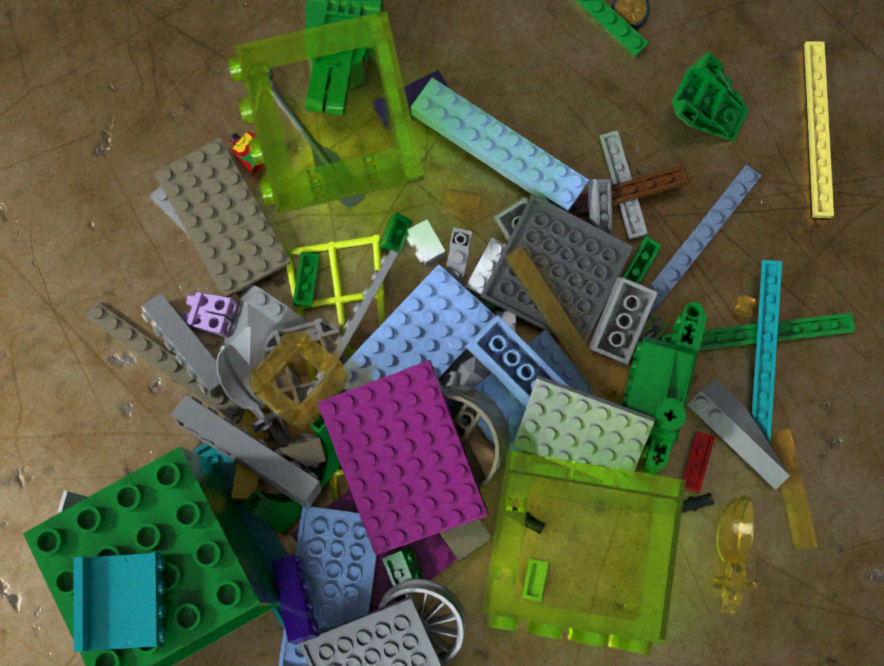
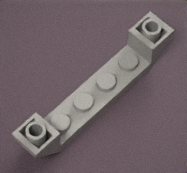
[445,227,473,285]

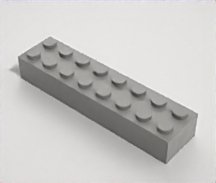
[171,395,322,510]

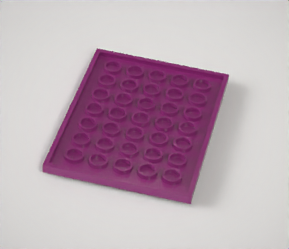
[317,360,489,555]

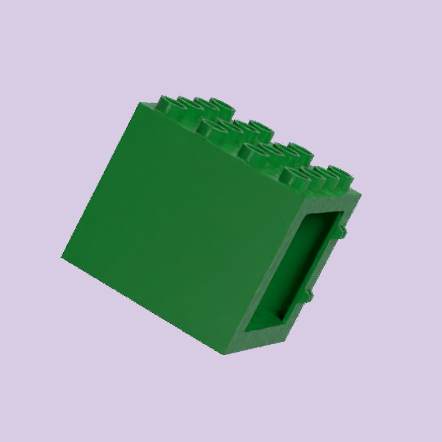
[23,446,280,666]

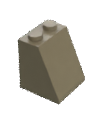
[439,519,491,561]

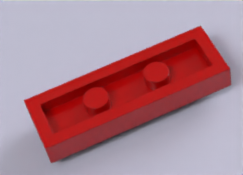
[680,431,716,493]

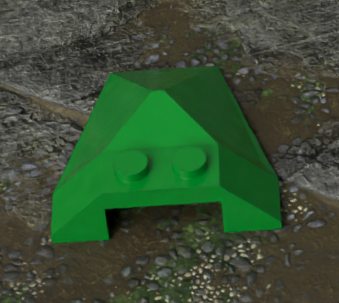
[672,52,749,142]

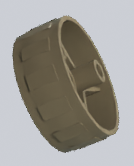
[442,385,510,490]

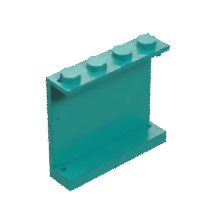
[74,552,166,652]

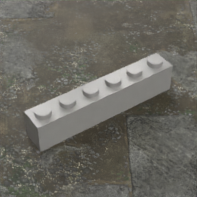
[142,294,223,398]

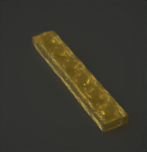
[771,429,818,550]

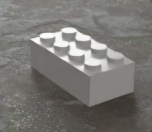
[588,277,658,365]

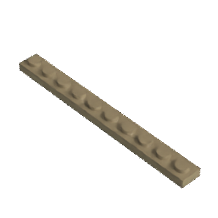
[85,301,245,424]

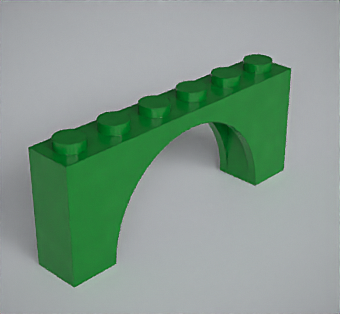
[243,412,341,535]

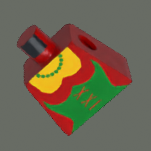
[229,131,276,177]

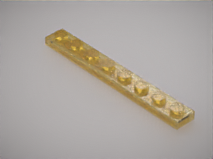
[505,246,606,387]

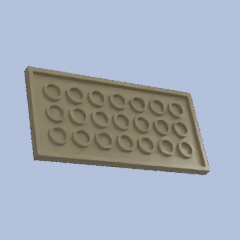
[154,138,291,298]

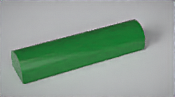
[622,235,662,285]

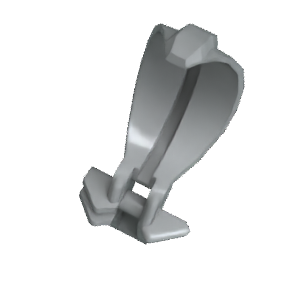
[216,343,291,446]

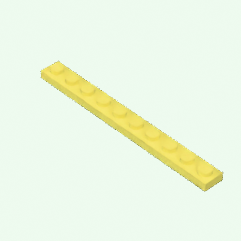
[804,41,834,218]

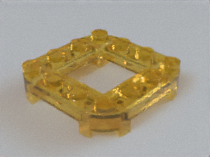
[249,331,347,428]

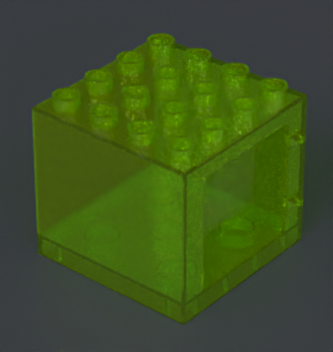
[227,11,425,214]
[480,451,686,655]

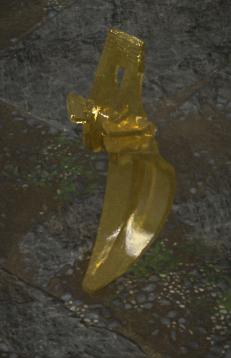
[713,496,757,617]

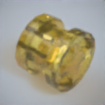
[733,295,757,317]

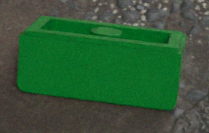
[380,212,412,253]

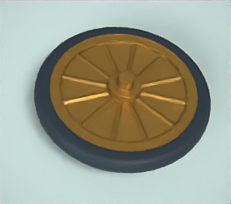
[611,0,650,28]

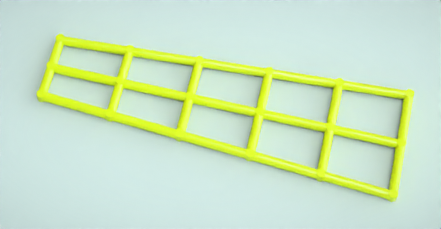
[284,235,386,501]

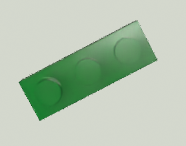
[293,251,320,308]

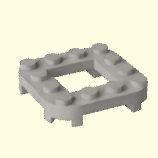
[263,318,347,407]

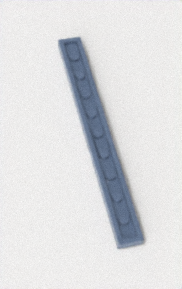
[647,164,762,319]

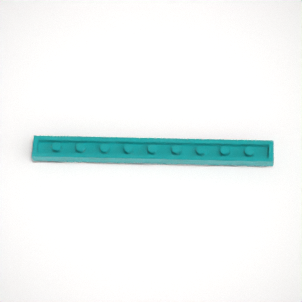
[751,260,782,444]

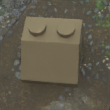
[271,437,325,469]

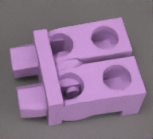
[181,292,239,338]

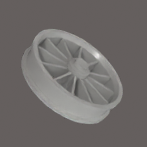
[377,579,466,665]

